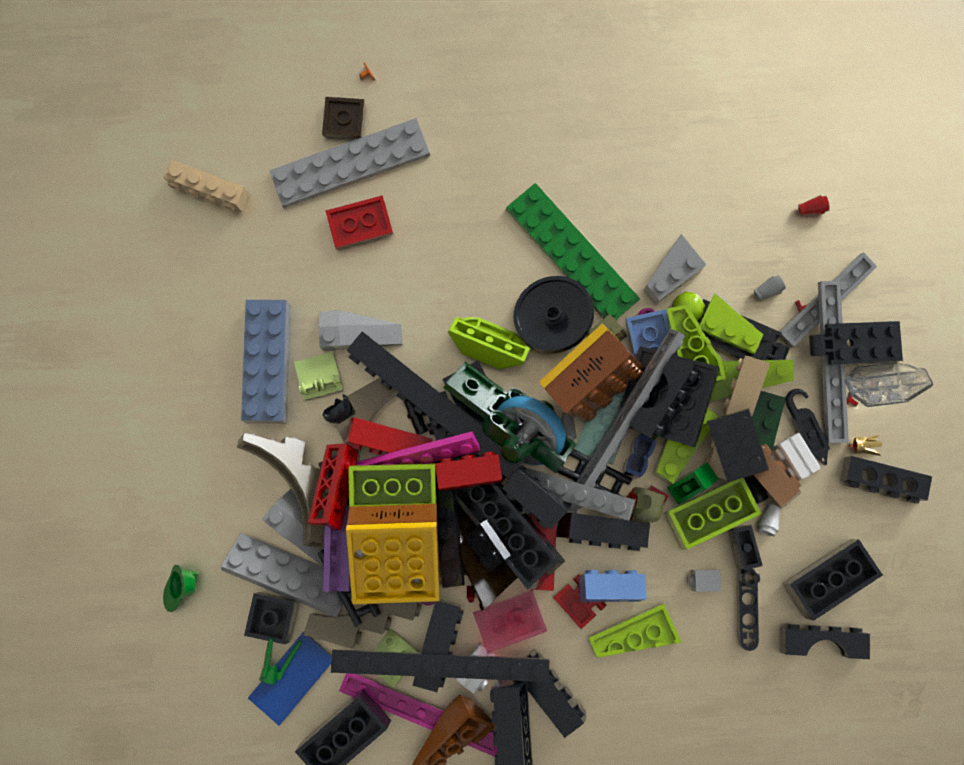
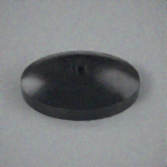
[513,276,594,353]

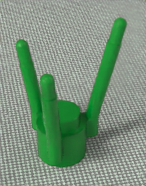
[259,638,302,685]

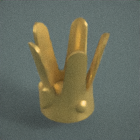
[849,435,882,456]

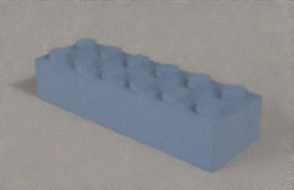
[241,300,290,423]

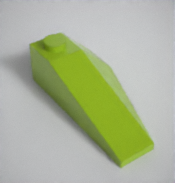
[666,304,726,382]

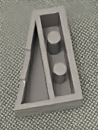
[643,234,706,306]

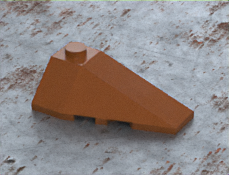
[412,694,495,765]

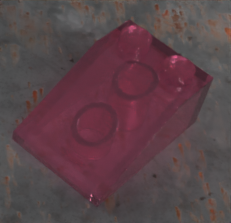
[473,590,547,653]

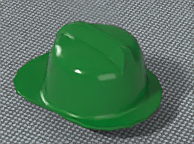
[163,565,198,612]

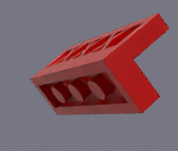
[308,443,358,530]

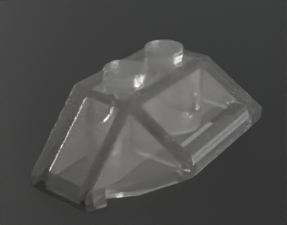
[845,362,933,407]

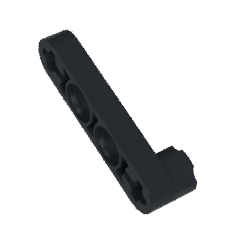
[736,569,760,651]

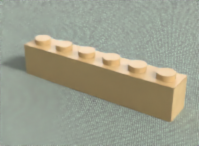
[705,355,770,480]

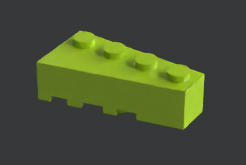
[652,409,719,485]

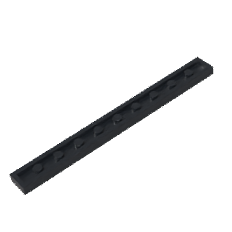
[331,649,550,682]

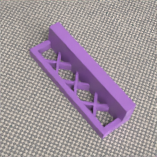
[323,505,351,592]

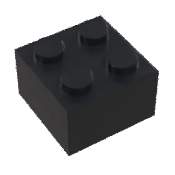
[244,592,299,645]

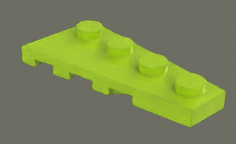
[710,360,794,402]
[588,603,682,658]

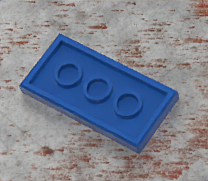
[248,632,332,726]

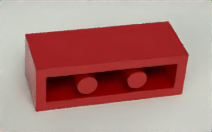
[435,452,503,491]

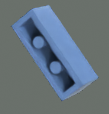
[579,570,647,602]

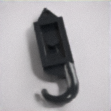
[785,388,830,465]

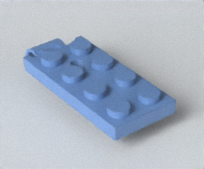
[625,309,676,358]

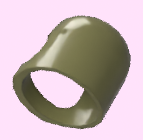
[632,487,665,523]

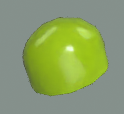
[672,291,705,321]

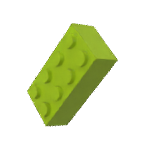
[349,464,436,508]
[664,478,761,550]

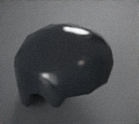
[322,394,352,424]

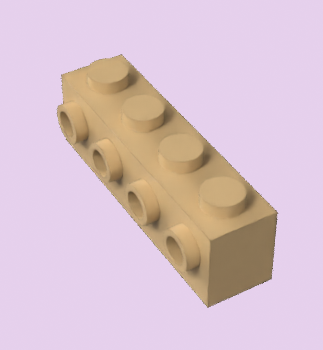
[163,160,249,212]

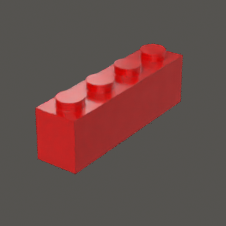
[344,417,433,455]

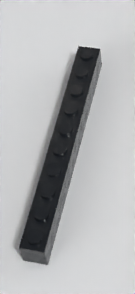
[346,331,524,480]

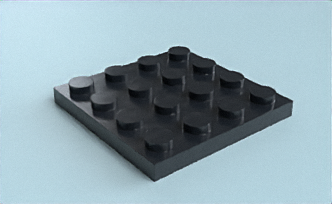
[620,346,720,448]

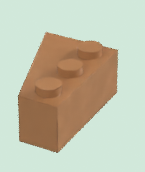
[754,443,802,508]

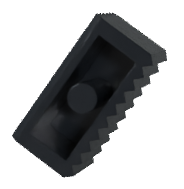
[727,525,763,570]

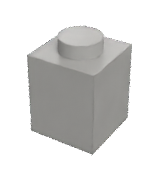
[688,570,721,592]

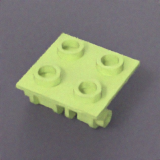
[294,352,343,400]
[374,628,419,688]

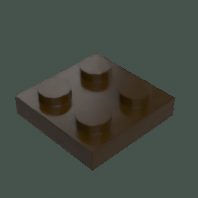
[322,97,365,139]

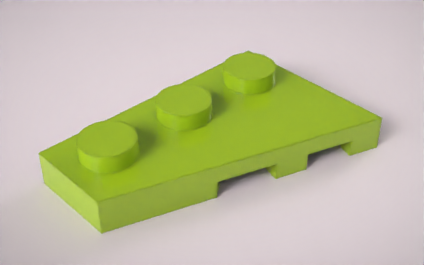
[700,293,763,354]

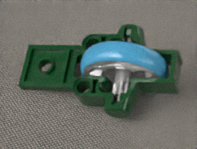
[443,362,577,474]

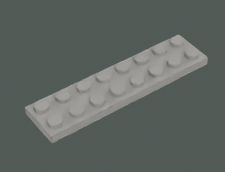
[269,118,430,208]

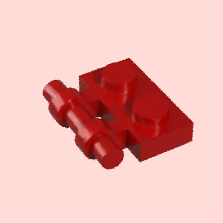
[553,574,607,629]

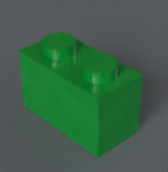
[667,462,719,505]

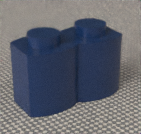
[623,434,656,479]

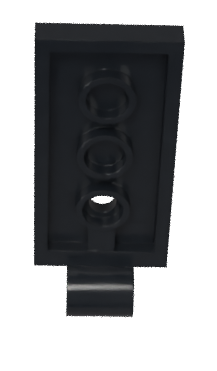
[697,299,790,360]
[809,321,903,365]

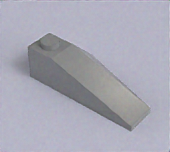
[318,310,403,351]
[262,489,324,567]

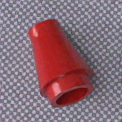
[798,195,830,216]

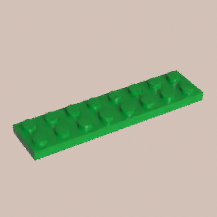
[506,183,640,320]

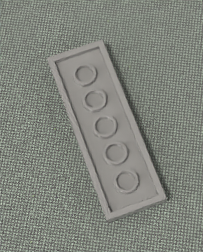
[221,533,343,618]

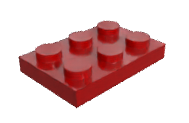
[325,195,393,250]

